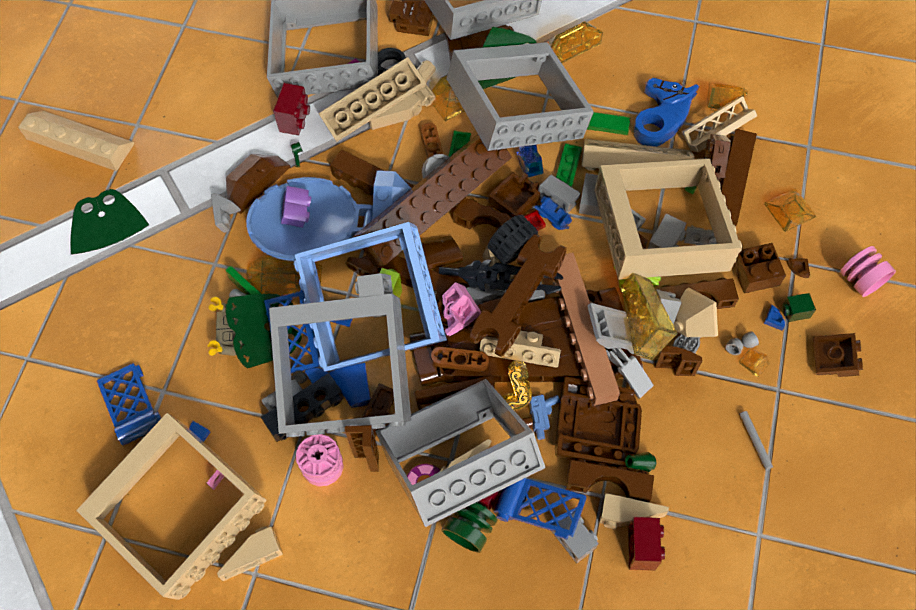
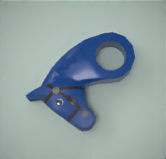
[634,78,699,147]

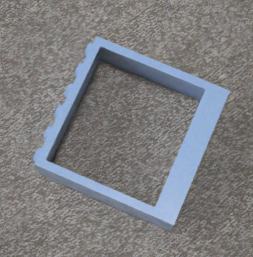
[294,222,447,371]

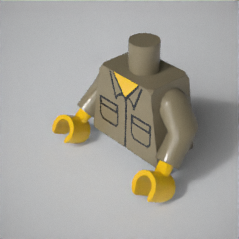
[207,297,245,356]

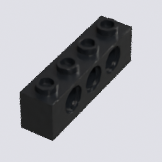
[261,373,344,442]

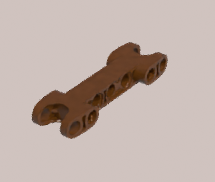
[469,234,567,357]
[345,255,470,305]

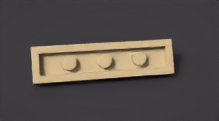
[682,96,757,152]

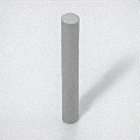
[739,411,773,470]

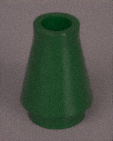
[625,452,657,472]

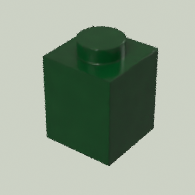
[782,293,816,322]

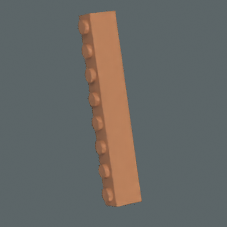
[553,253,620,406]

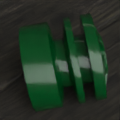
[441,502,498,553]

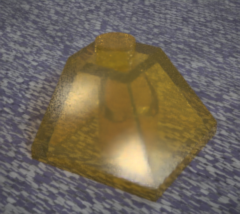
[431,74,465,121]
[707,82,748,112]
[764,188,816,232]

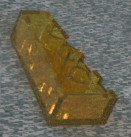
[621,273,678,360]

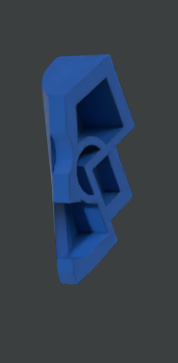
[329,363,371,408]

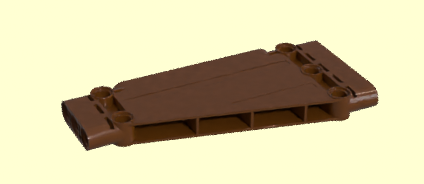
[409,287,643,386]

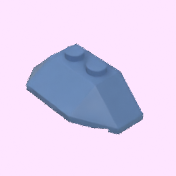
[372,171,411,220]

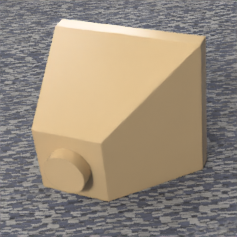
[673,288,718,337]

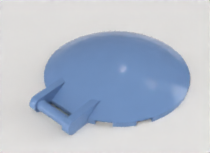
[246,177,373,261]

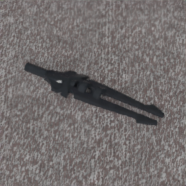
[439,260,563,294]

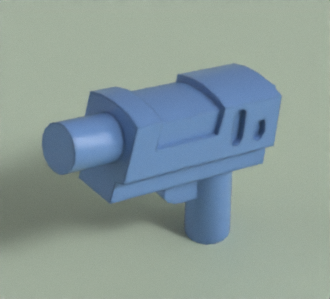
[528,395,560,440]

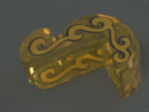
[502,361,532,411]

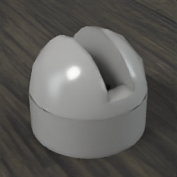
[741,331,759,348]
[726,338,743,355]

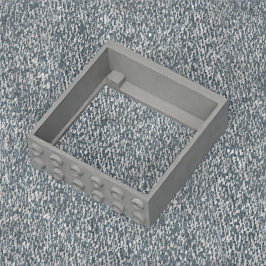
[267,0,378,98]
[424,0,542,40]
[447,42,594,151]
[269,294,411,437]
[375,379,545,527]

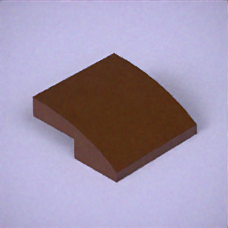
[421,236,464,270]
[655,345,703,376]

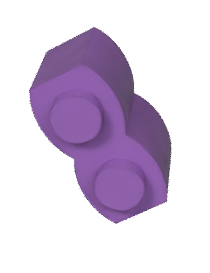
[281,186,311,228]

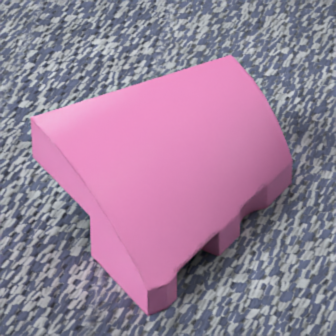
[442,282,481,336]

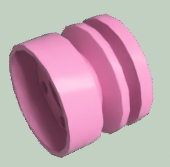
[841,246,896,297]
[296,434,344,486]

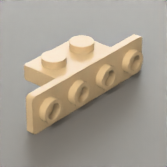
[480,331,561,367]

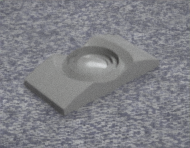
[587,303,658,354]

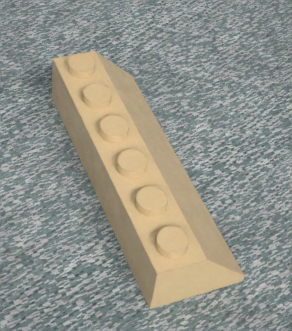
[318,57,427,142]
[18,111,134,171]
[582,139,694,170]

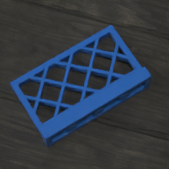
[265,290,320,374]

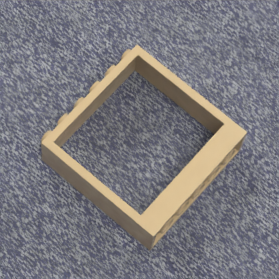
[594,159,742,280]
[76,413,267,600]

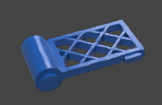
[97,363,162,446]
[494,478,587,540]

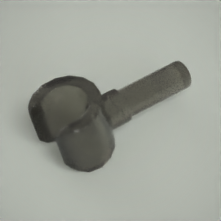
[291,370,308,384]

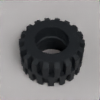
[487,214,538,264]

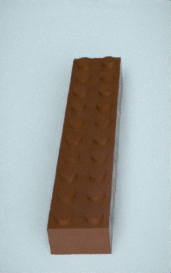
[354,134,512,267]

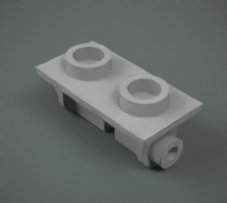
[685,225,717,245]

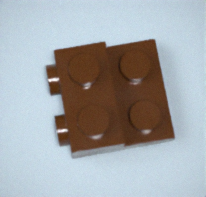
[813,333,863,377]

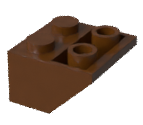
[736,243,786,294]

